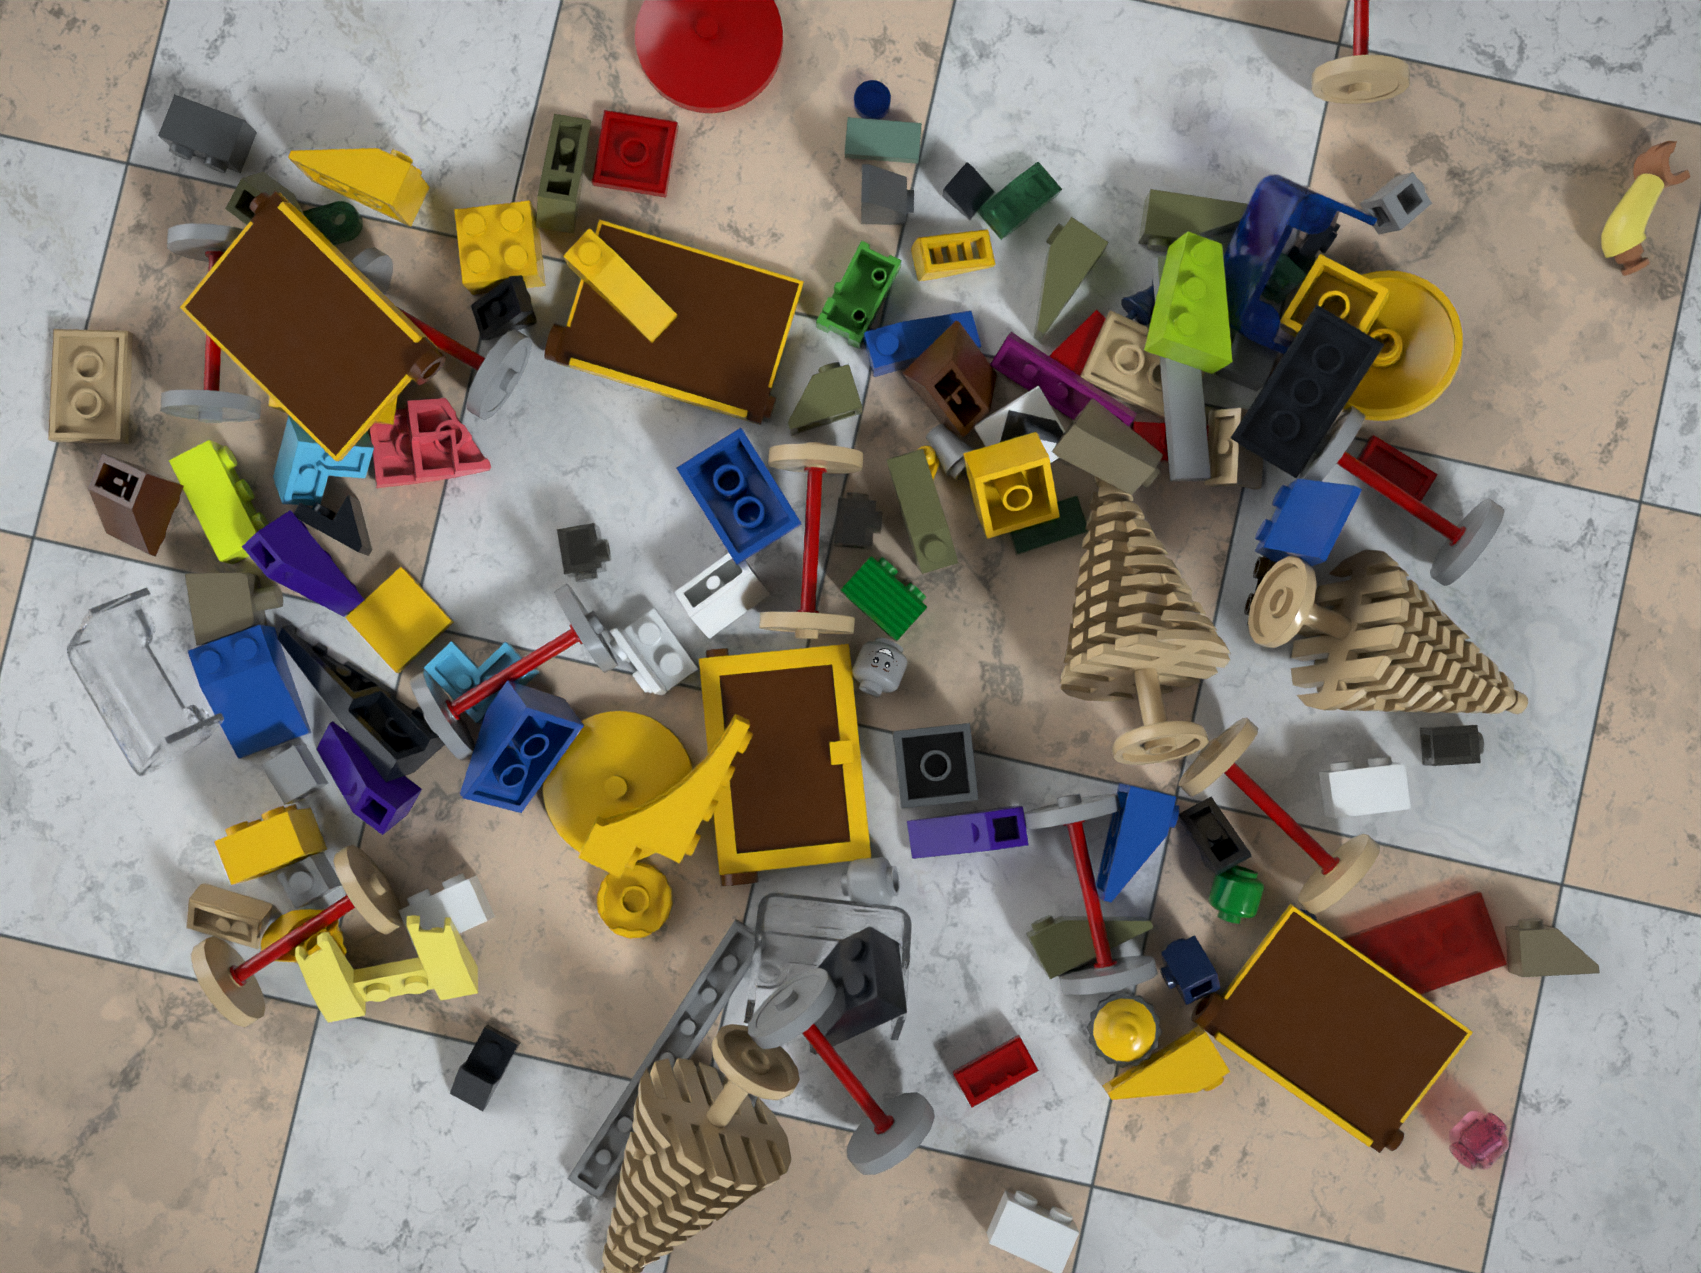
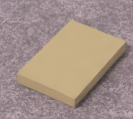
[1080,310,1205,420]
[48,329,133,444]

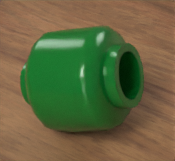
[1208,865,1264,924]

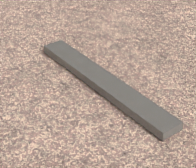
[567,919,767,1200]

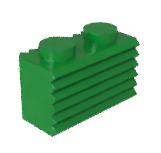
[841,556,927,642]

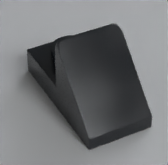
[471,275,537,340]
[294,495,372,556]
[1179,796,1252,875]
[450,1025,521,1112]

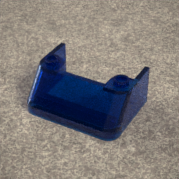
[1223,174,1377,354]

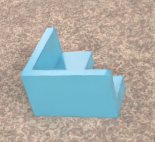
[273,415,374,506]
[424,641,539,724]

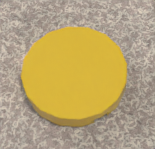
[596,862,673,939]

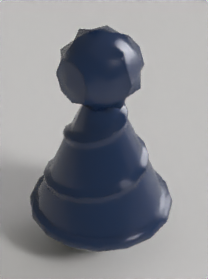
[1121,280,1155,325]

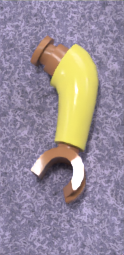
[1601,141,1691,276]

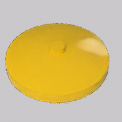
[1342,270,1463,421]
[543,711,693,860]

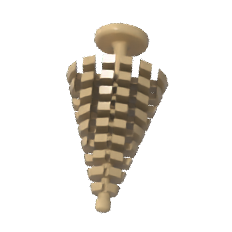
[1060,476,1231,765]
[1248,549,1528,714]
[600,1024,800,1273]

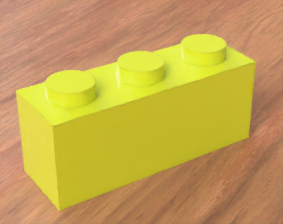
[169,440,269,565]

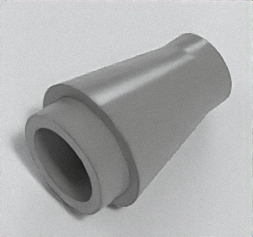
[926,424,973,481]

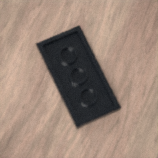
[1231,305,1384,479]

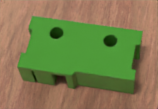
[816,241,902,349]

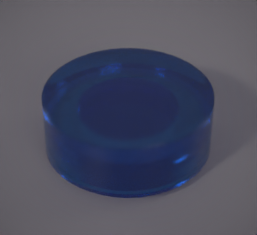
[854,80,891,120]

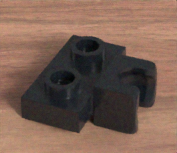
[1279,203,1341,282]

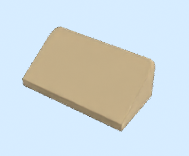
[186,884,272,950]

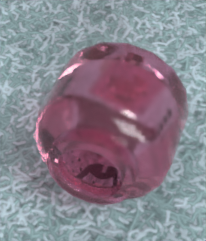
[1449,1111,1509,1170]

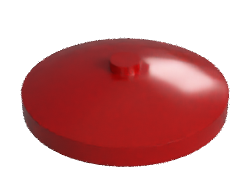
[635,0,784,113]

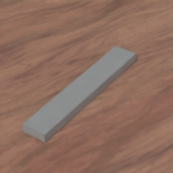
[1152,256,1211,481]

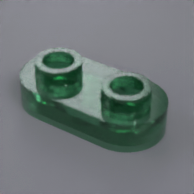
[303,201,363,245]

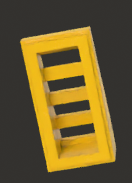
[911,229,996,281]

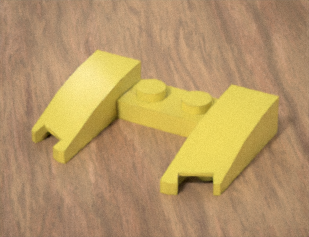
[295,915,478,1023]

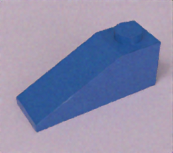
[864,311,981,377]

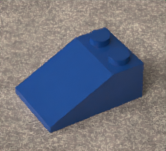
[676,428,802,565]
[1255,479,1362,567]
[188,625,312,759]
[460,680,584,813]
[1096,783,1180,903]

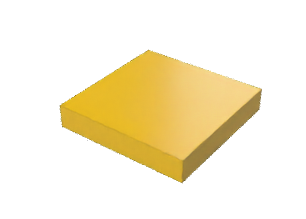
[345,567,454,673]

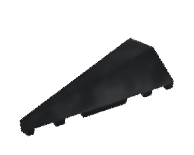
[277,625,445,782]

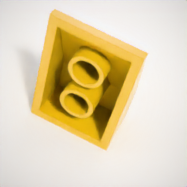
[288,148,430,227]

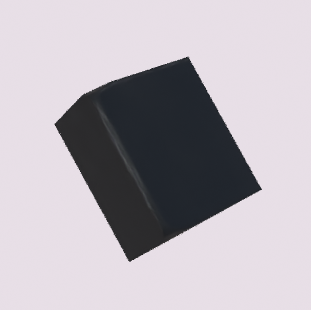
[942,162,995,220]

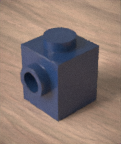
[1159,935,1221,1005]

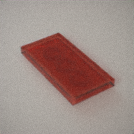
[1341,891,1507,994]

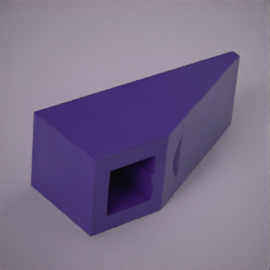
[242,510,364,617]
[316,721,422,835]
[907,805,1029,859]

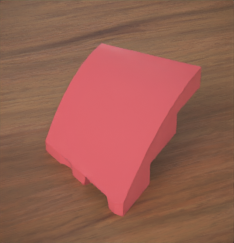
[369,398,491,488]

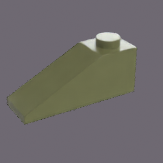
[536,114,591,234]
[1138,189,1263,252]
[1033,217,1109,342]
[886,449,958,574]
[1026,915,1154,979]

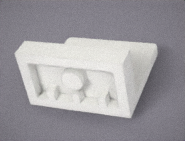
[610,608,699,696]

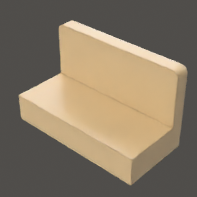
[1204,408,1263,490]

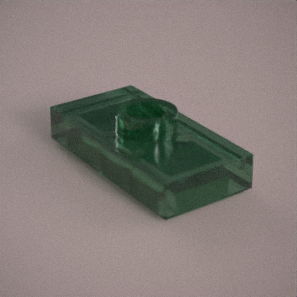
[1009,496,1088,555]

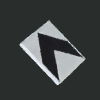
[974,386,1065,463]

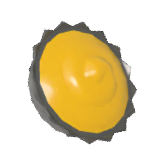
[1087,992,1163,1068]

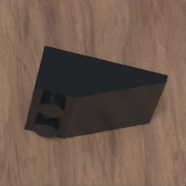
[809,926,907,1055]

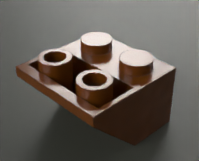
[902,321,997,437]
[88,453,184,557]

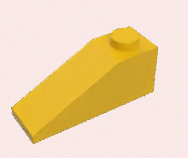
[563,228,677,343]
[1102,1026,1230,1100]

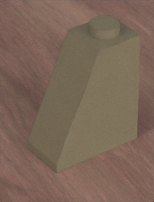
[1051,398,1163,495]

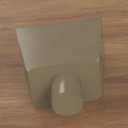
[185,573,283,646]

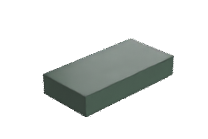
[845,117,922,164]

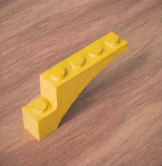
[578,713,753,878]

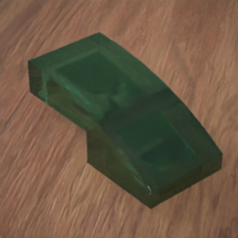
[977,161,1062,240]

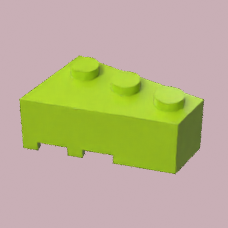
[1144,231,1233,374]

